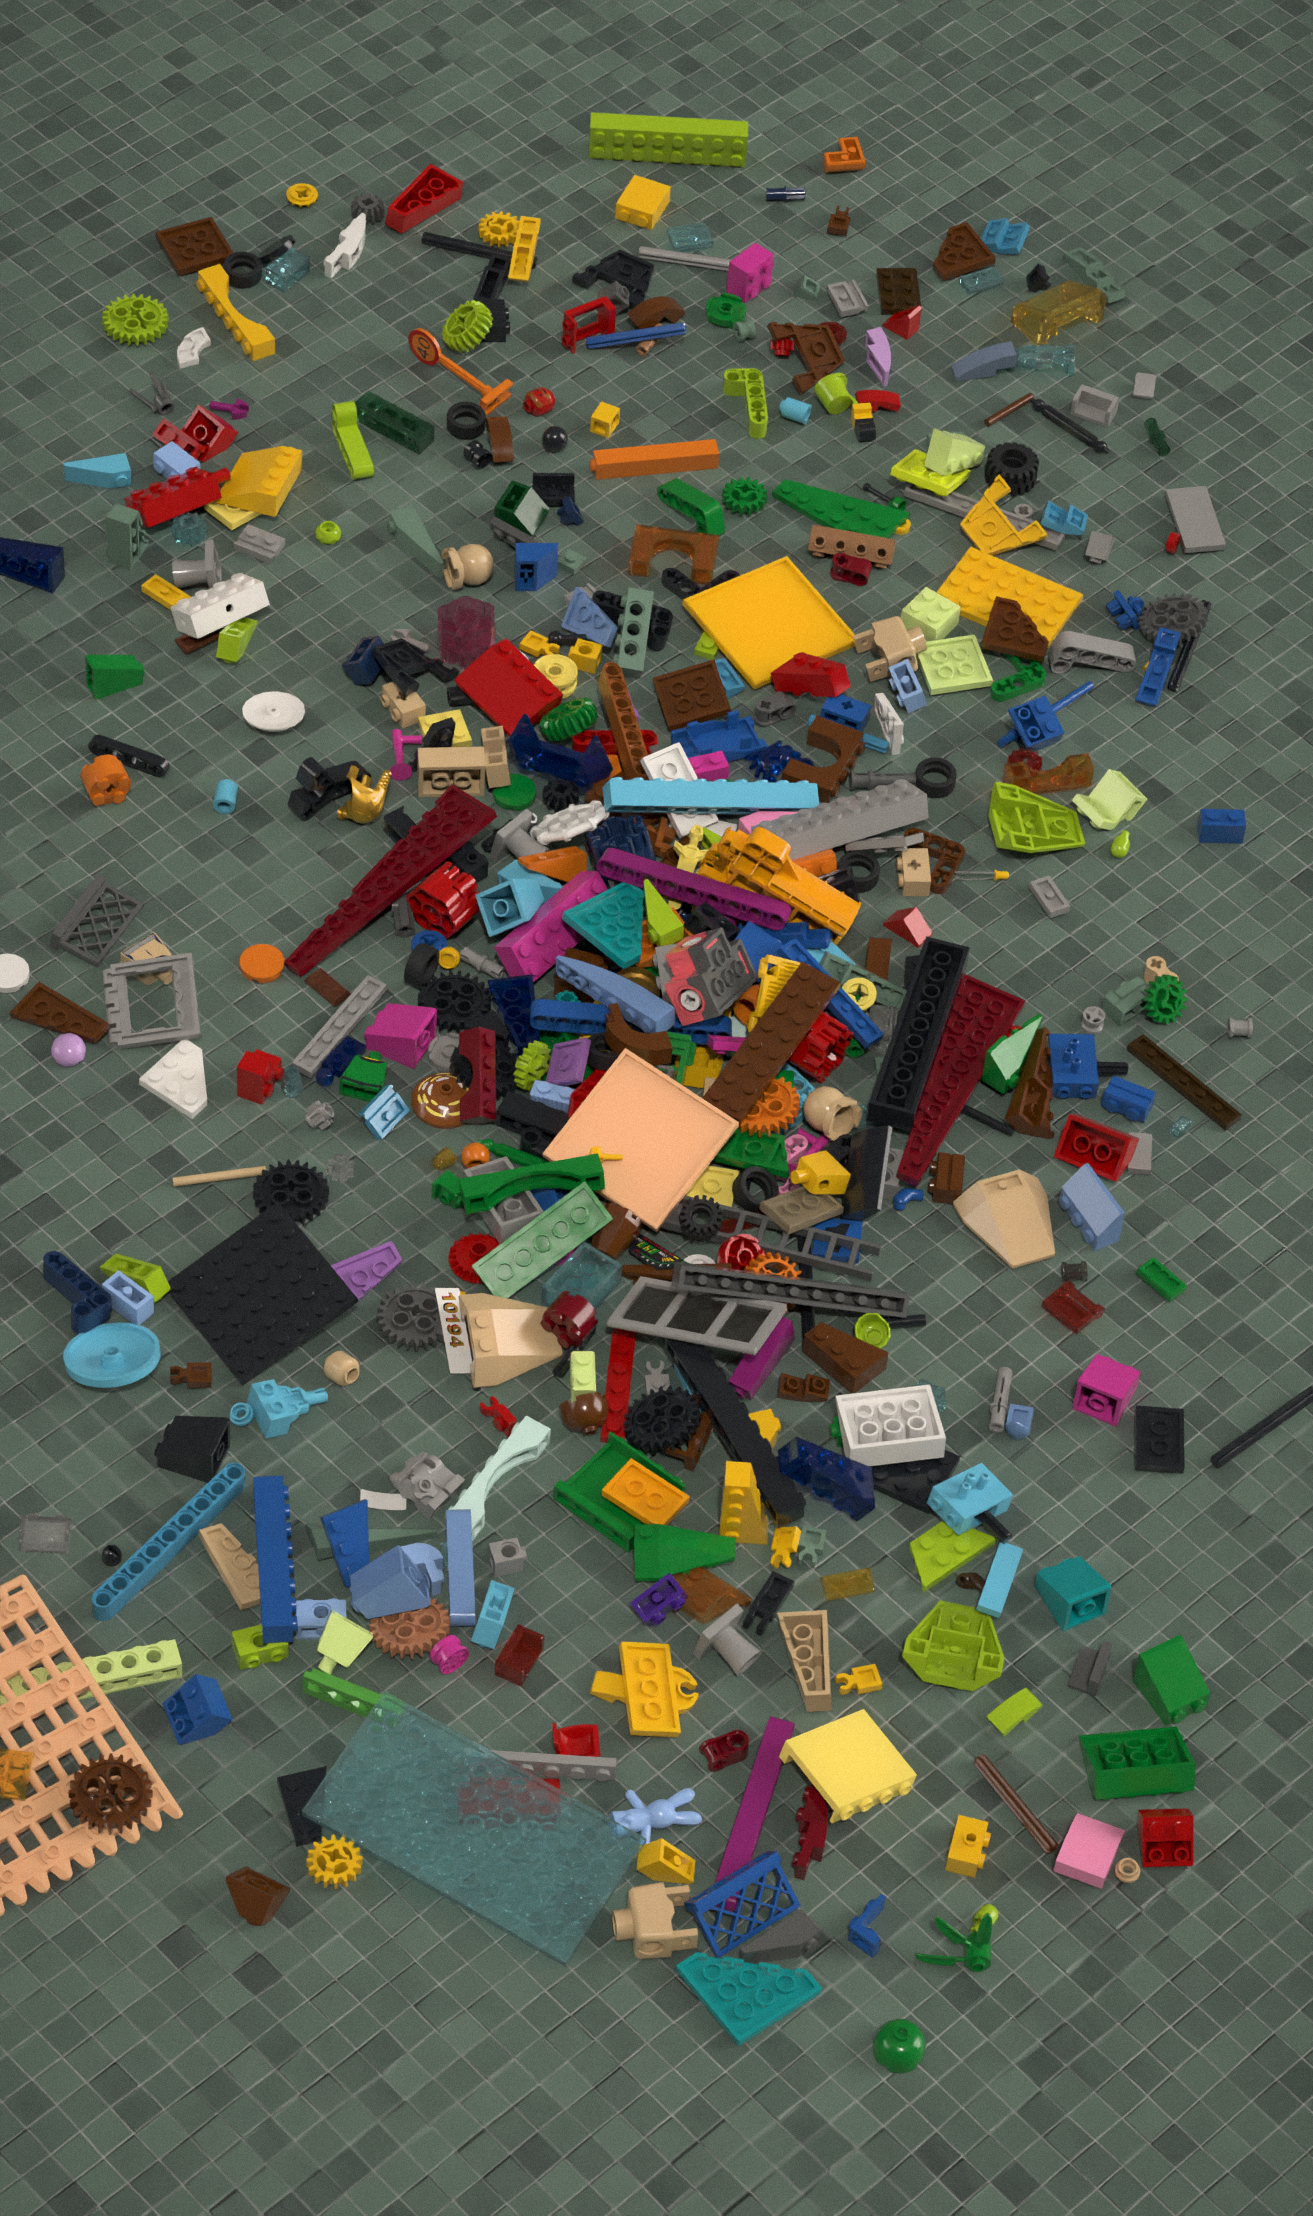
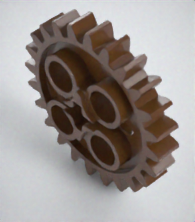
[68,1753,153,1835]

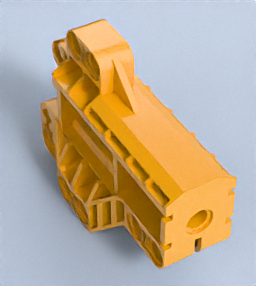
[696,827,861,945]

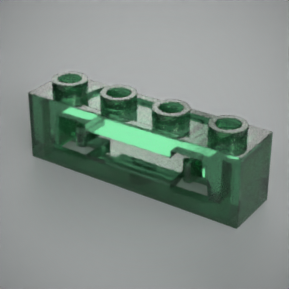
[355,391,435,455]

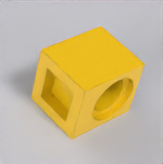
[590,401,620,438]
[568,638,603,674]

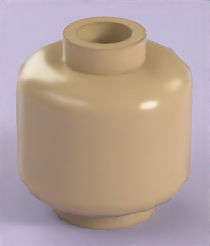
[324,1351,359,1386]

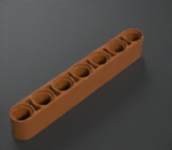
[598,662,649,780]

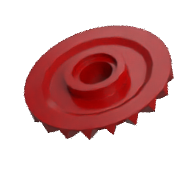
[448,1232,500,1284]

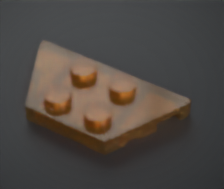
[672,1567,752,1625]

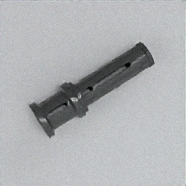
[849,770,916,790]

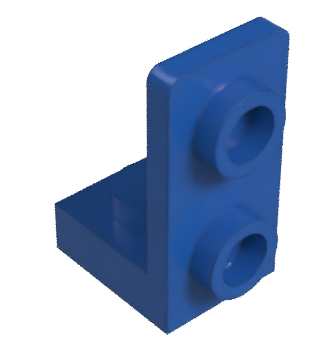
[848,1894,886,1958]

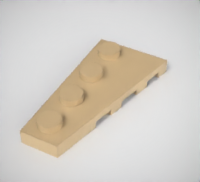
[198,1523,260,1610]

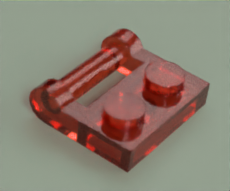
[1042,1280,1105,1334]

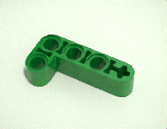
[657,478,725,543]

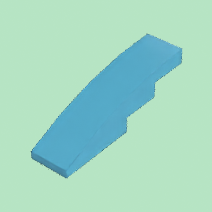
[976,1542,1023,1618]

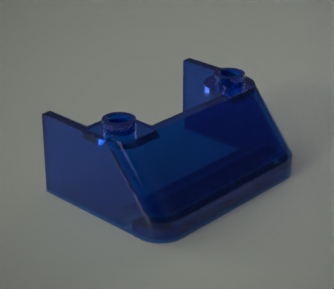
[507,714,613,787]

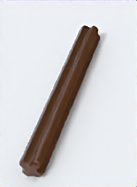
[974,1754,1058,1854]

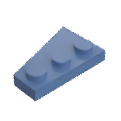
[561,587,618,647]

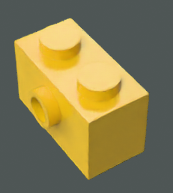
[945,1815,991,1878]

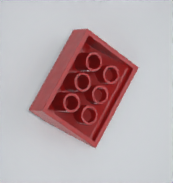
[454,638,563,738]

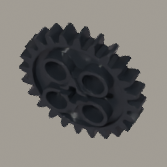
[418,970,491,1034]
[449,1042,519,1099]
[253,1159,329,1225]
[623,1385,702,1454]

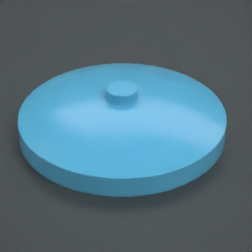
[63,1322,161,1388]

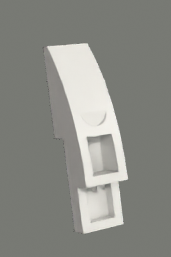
[323,213,366,278]

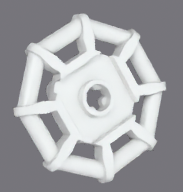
[530,800,610,845]

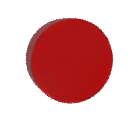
[1166,532,1180,554]

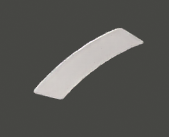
[360,1489,407,1510]

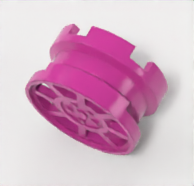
[429,1635,469,1674]

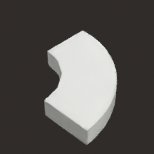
[177,327,211,369]

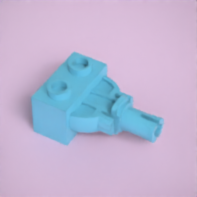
[246,1379,328,1439]

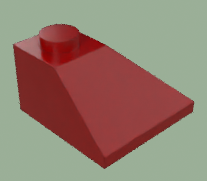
[182,404,238,462]

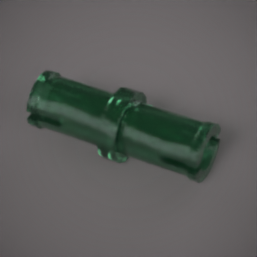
[1144,418,1171,457]

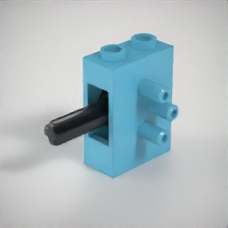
[927,1463,1013,1544]

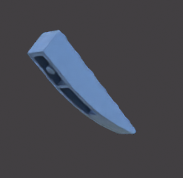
[556,955,675,1033]

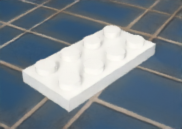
[640,742,719,839]

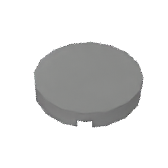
[428,1033,459,1073]

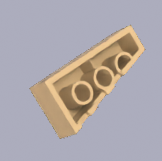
[777,1610,832,1712]

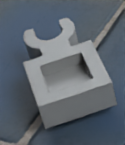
[644,1360,670,1396]

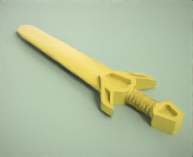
[668,825,708,910]

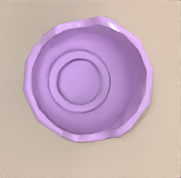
[51,1033,87,1067]

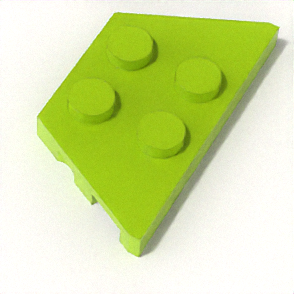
[909,1520,996,1592]

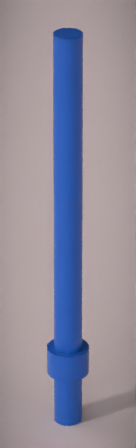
[997,681,1094,747]

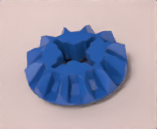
[411,930,447,951]

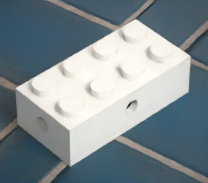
[170,573,270,639]

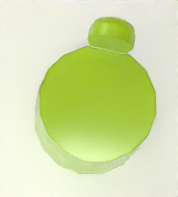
[814,373,858,414]

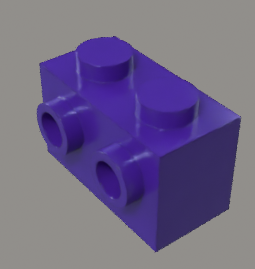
[630,1572,688,1627]

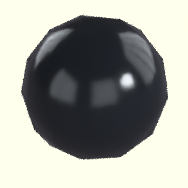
[542,426,568,452]

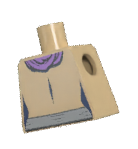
[120,932,172,985]

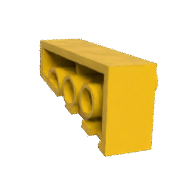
[719,1461,769,1545]

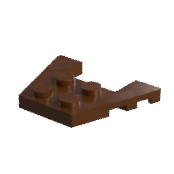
[767,322,845,395]

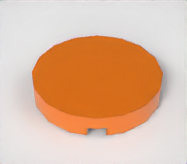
[239,944,285,983]

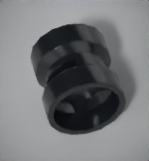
[463,440,492,469]

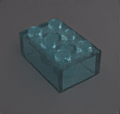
[541,1242,622,1309]

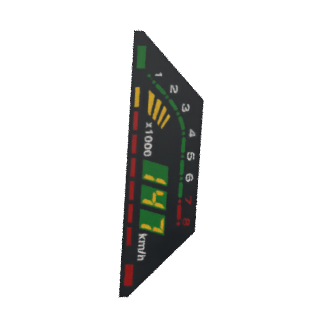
[628,1234,688,1270]

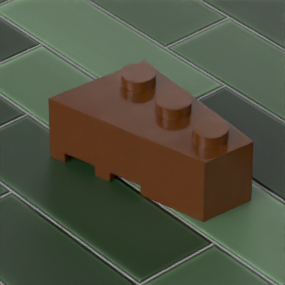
[802,1322,889,1394]

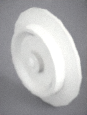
[242,691,305,732]

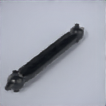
[1030,399,1110,453]

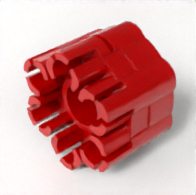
[406,861,480,940]
[787,1012,854,1083]

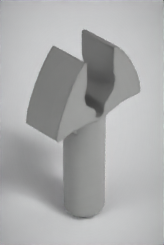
[390,629,430,653]

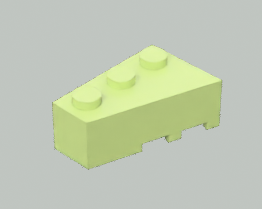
[924,428,985,476]

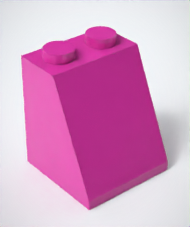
[364,1003,437,1069]
[1072,1354,1141,1427]

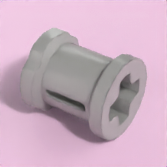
[1227,1018,1253,1038]

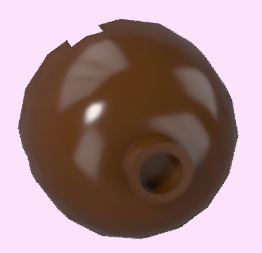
[559,1392,609,1436]

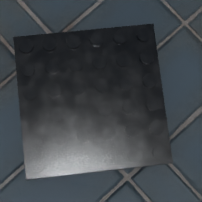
[167,1202,359,1386]

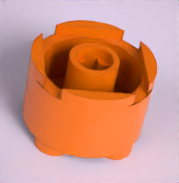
[80,755,131,806]

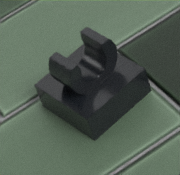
[1026,263,1051,293]

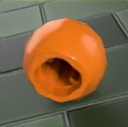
[461,1142,490,1169]

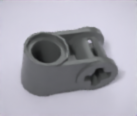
[754,691,796,727]

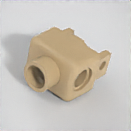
[853,616,927,682]
[612,1882,698,1959]

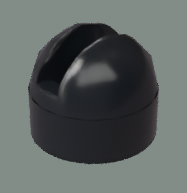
[102,1545,122,1567]

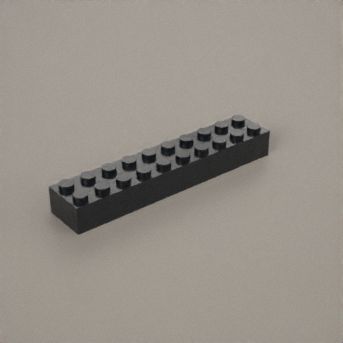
[867,936,970,1131]

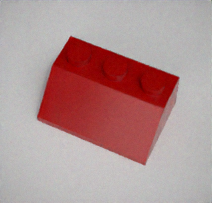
[1054,1114,1140,1182]

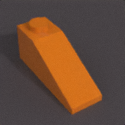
[518,846,587,882]

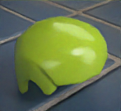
[854,1313,891,1349]

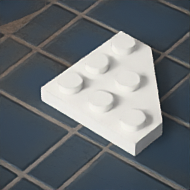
[139,1040,207,1119]

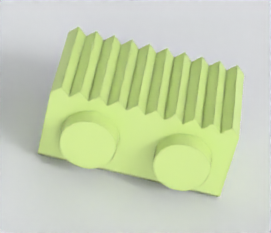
[570,1351,596,1403]

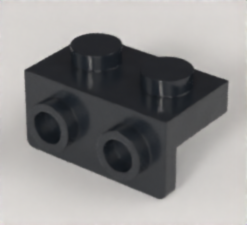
[532,473,575,506]

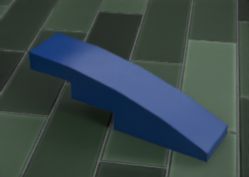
[738,920,833,948]

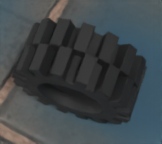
[680,1195,722,1241]

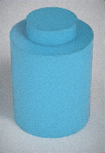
[779,397,812,424]
[213,779,238,814]

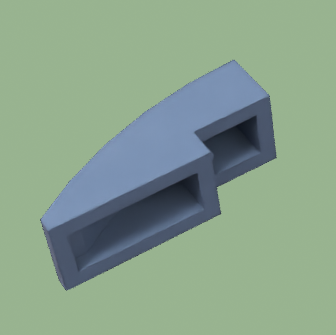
[951,341,1016,382]

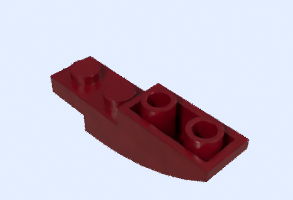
[792,1784,828,1880]

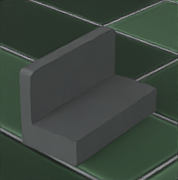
[1068,1641,1113,1696]

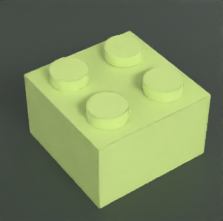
[901,587,961,642]

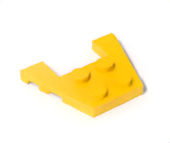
[960,474,1048,556]

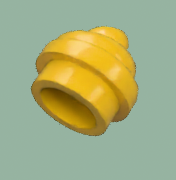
[438,947,460,969]

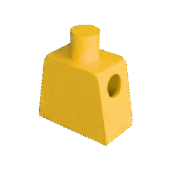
[790,1150,851,1194]

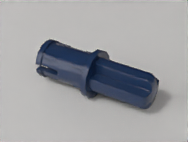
[766,186,806,202]

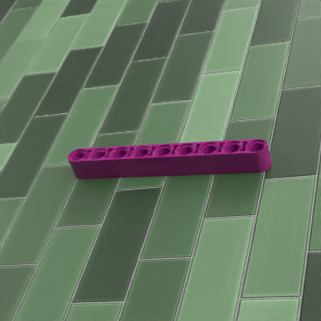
[596,848,792,930]
[714,1716,795,1913]

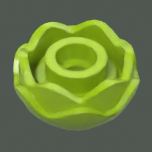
[315,521,341,545]

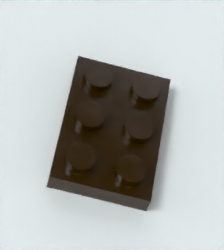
[876,268,922,315]

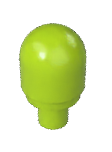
[1110,830,1130,858]
[970,1904,998,1933]

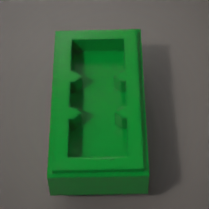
[1136,1257,1187,1302]

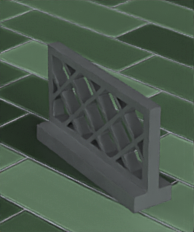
[50,874,143,967]

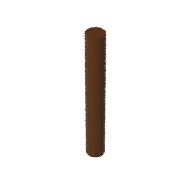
[984,393,1034,427]

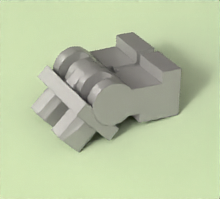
[390,1452,465,1520]

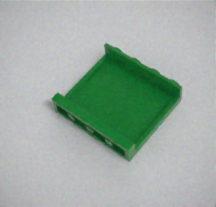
[553,1432,686,1553]

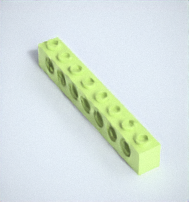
[0,1639,183,1706]

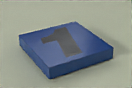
[812,1218,862,1263]

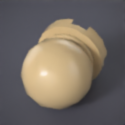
[441,544,494,590]
[803,1086,862,1141]

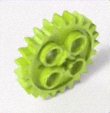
[102,293,169,346]

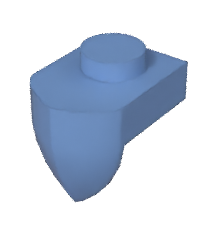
[1005,1404,1035,1440]

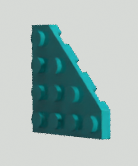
[562,882,644,969]
[676,1952,822,2047]

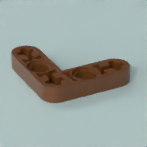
[904,828,965,894]

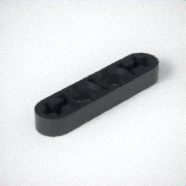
[88,735,170,778]

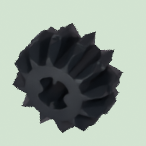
[542,778,579,813]

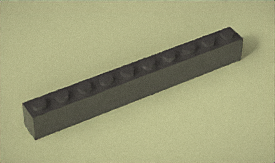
[671,1262,910,1318]

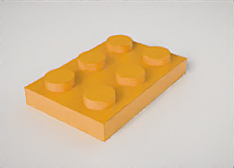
[601,1458,690,1525]

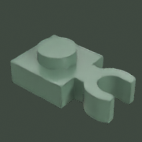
[798,1525,827,1568]

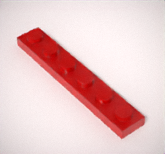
[600,1328,636,1443]

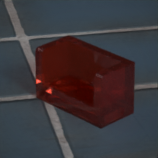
[495,1624,545,1687]

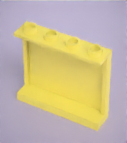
[779,1709,917,1823]

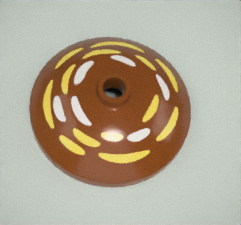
[411,1072,469,1129]

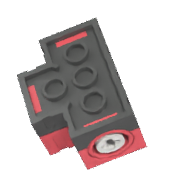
[664,927,759,1026]

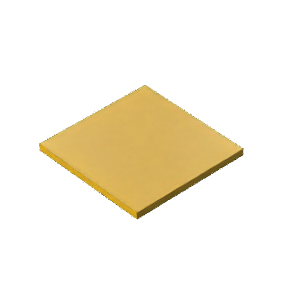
[682,556,855,690]

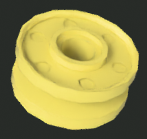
[534,654,578,699]

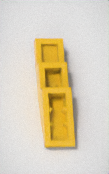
[508,216,541,282]

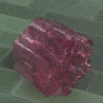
[437,596,496,670]

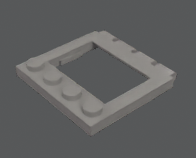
[102,952,201,1050]

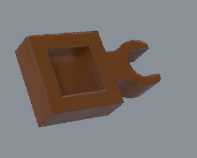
[827,206,851,236]
[170,1362,212,1388]

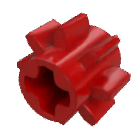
[770,338,795,356]

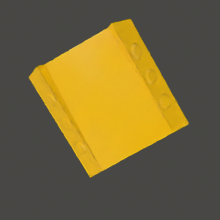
[673,1044,725,1089]

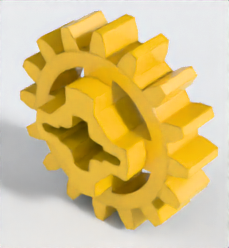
[478,211,520,247]
[306,1834,363,1889]

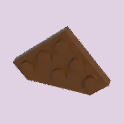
[933,222,996,281]
[981,596,1049,662]

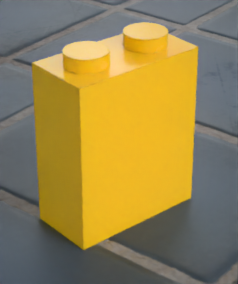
[615,175,671,230]

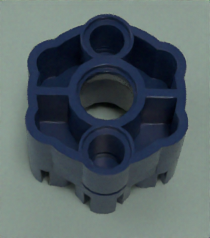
[587,815,657,885]

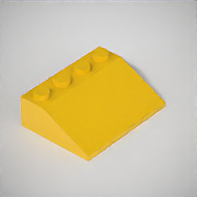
[215,446,302,517]

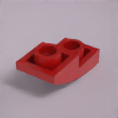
[855,390,901,412]

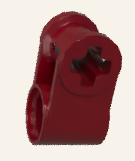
[830,553,872,586]
[699,1730,749,1772]

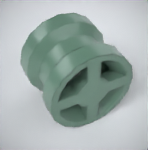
[733,319,756,342]

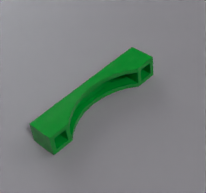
[460,1153,605,1215]

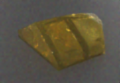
[0,1748,34,1801]

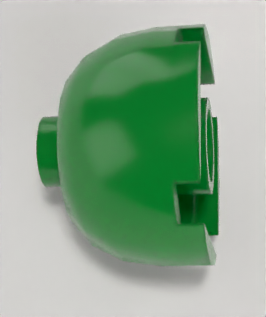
[873,2019,926,2074]

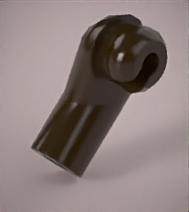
[956,1572,986,1593]

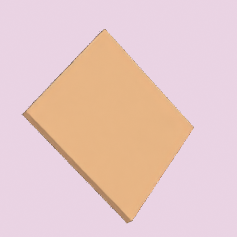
[543,1048,739,1232]

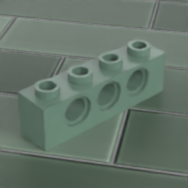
[612,587,654,679]

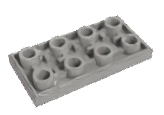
[1165,486,1226,553]

